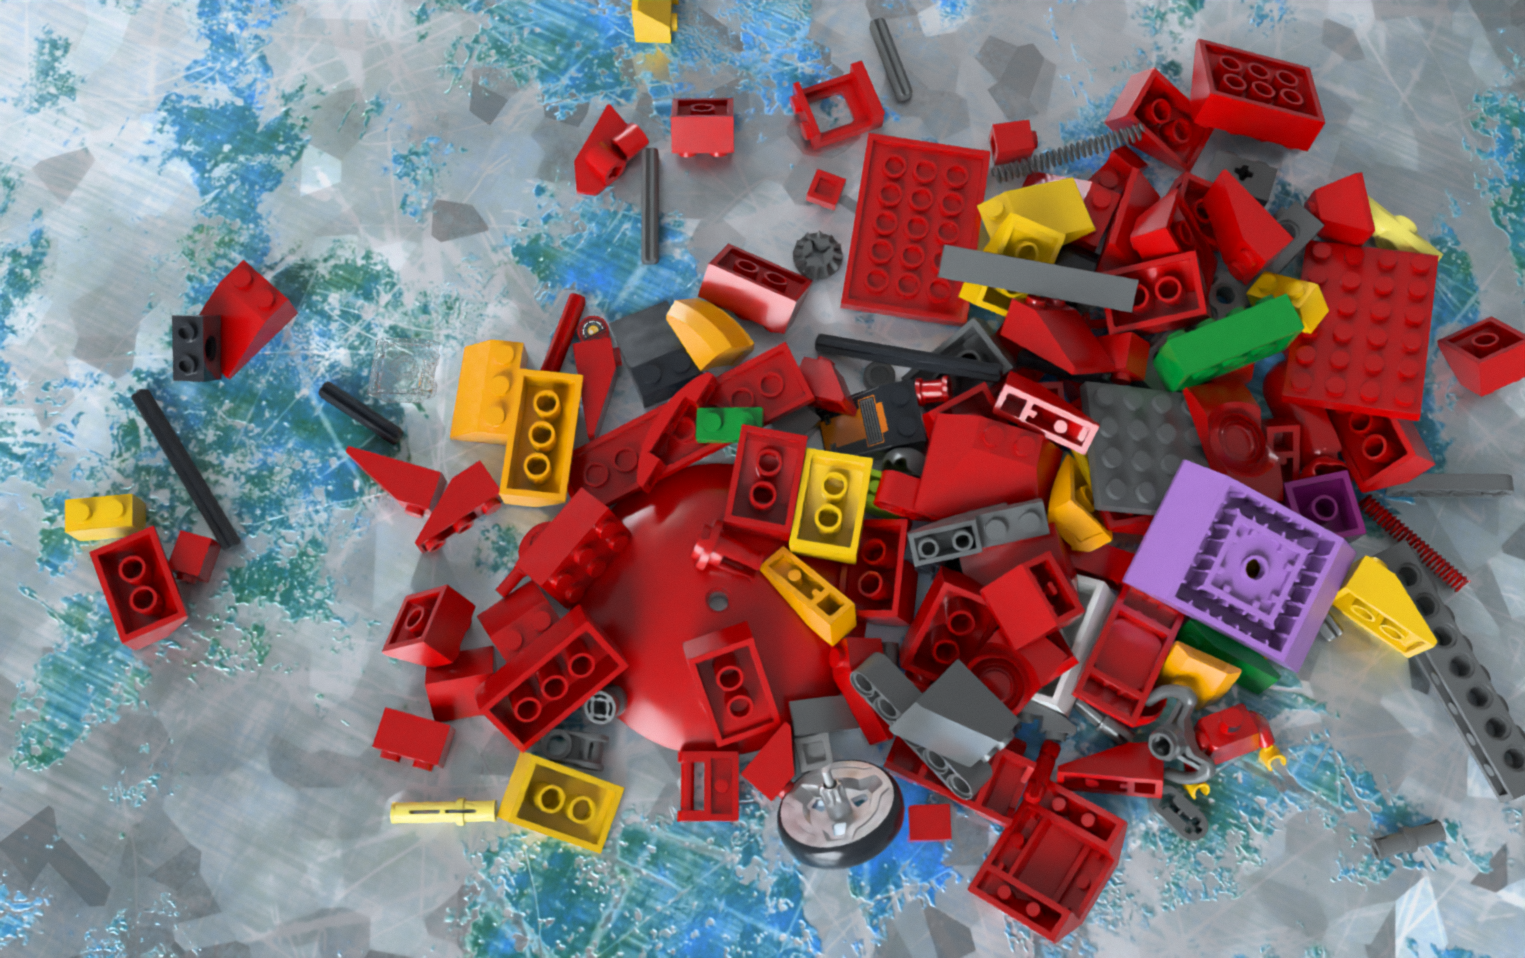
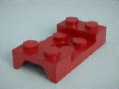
[882,735,1037,828]

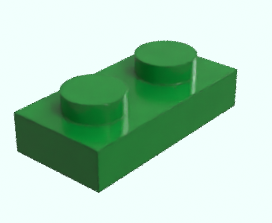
[696,407,764,443]

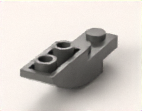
[907,498,1050,567]

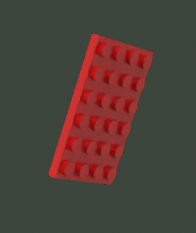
[840,133,991,327]
[1281,240,1439,421]

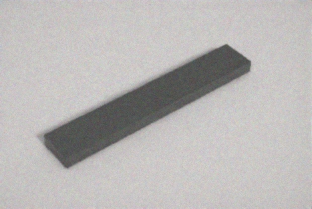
[937,244,1139,313]

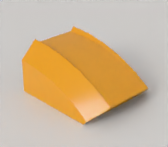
[666,298,755,371]
[1047,454,1113,552]
[1155,641,1242,711]

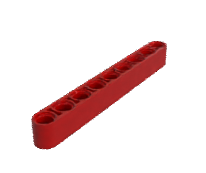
[873,470,1135,591]

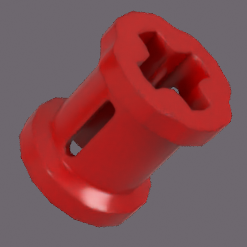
[915,375,953,407]

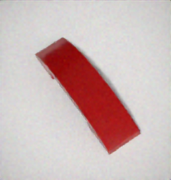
[637,372,719,494]

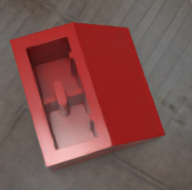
[979,550,1085,652]

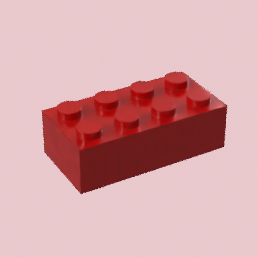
[473,604,629,753]

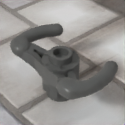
[1145,684,1216,785]

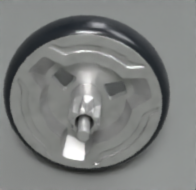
[777,760,905,870]

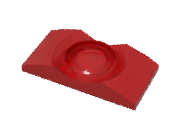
[1182,379,1284,503]
[1071,582,1185,728]
[966,627,1068,716]

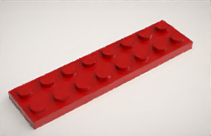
[568,341,816,507]

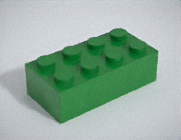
[1152,293,1305,393]

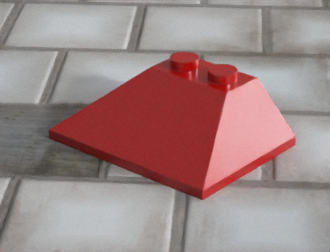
[913,413,1063,519]
[967,780,1128,944]

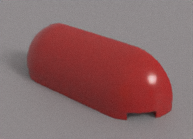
[1262,359,1343,474]

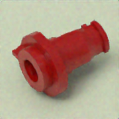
[690,518,766,582]

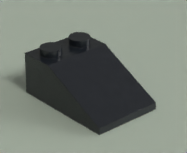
[609,300,703,408]

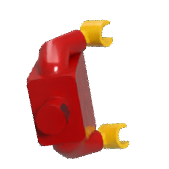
[1182,703,1286,799]

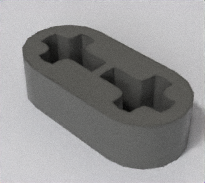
[1148,785,1208,842]

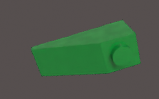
[1174,618,1282,695]

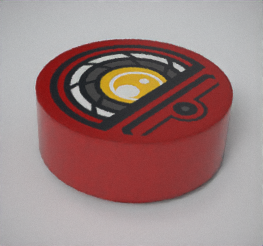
[577,316,610,342]

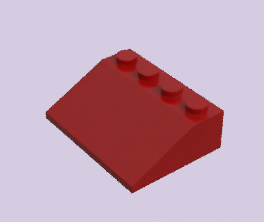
[1190,38,1326,151]

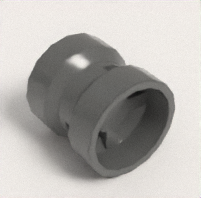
[584,684,627,724]

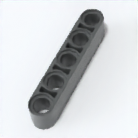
[850,652,993,800]

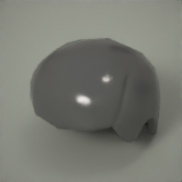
[881,447,926,479]

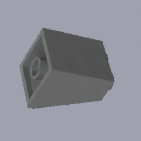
[888,659,1020,768]

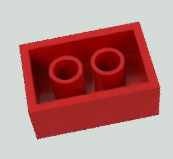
[515,487,632,610]

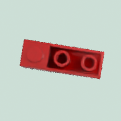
[414,460,503,554]

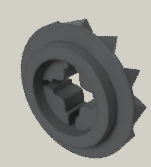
[793,230,843,280]

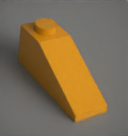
[760,546,857,647]

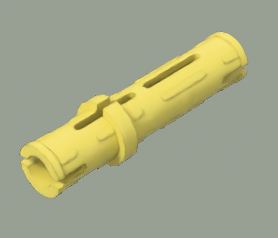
[391,797,498,826]

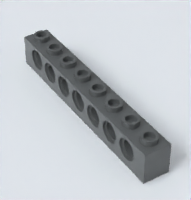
[1130,201,1324,391]
[1371,540,1525,803]

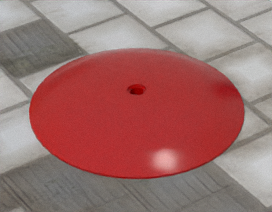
[570,463,867,755]

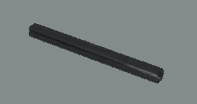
[815,334,1003,383]
[131,389,241,551]

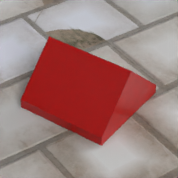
[425,645,497,723]

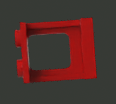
[789,60,885,150]

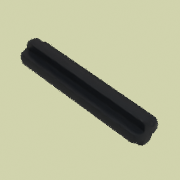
[1017,348,1111,384]
[318,381,403,445]

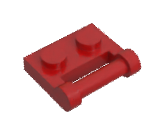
[677,751,739,822]

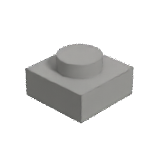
[794,732,834,774]

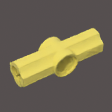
[1368,196,1444,261]

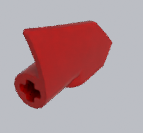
[574,104,649,196]

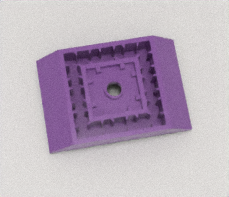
[1122,460,1357,673]

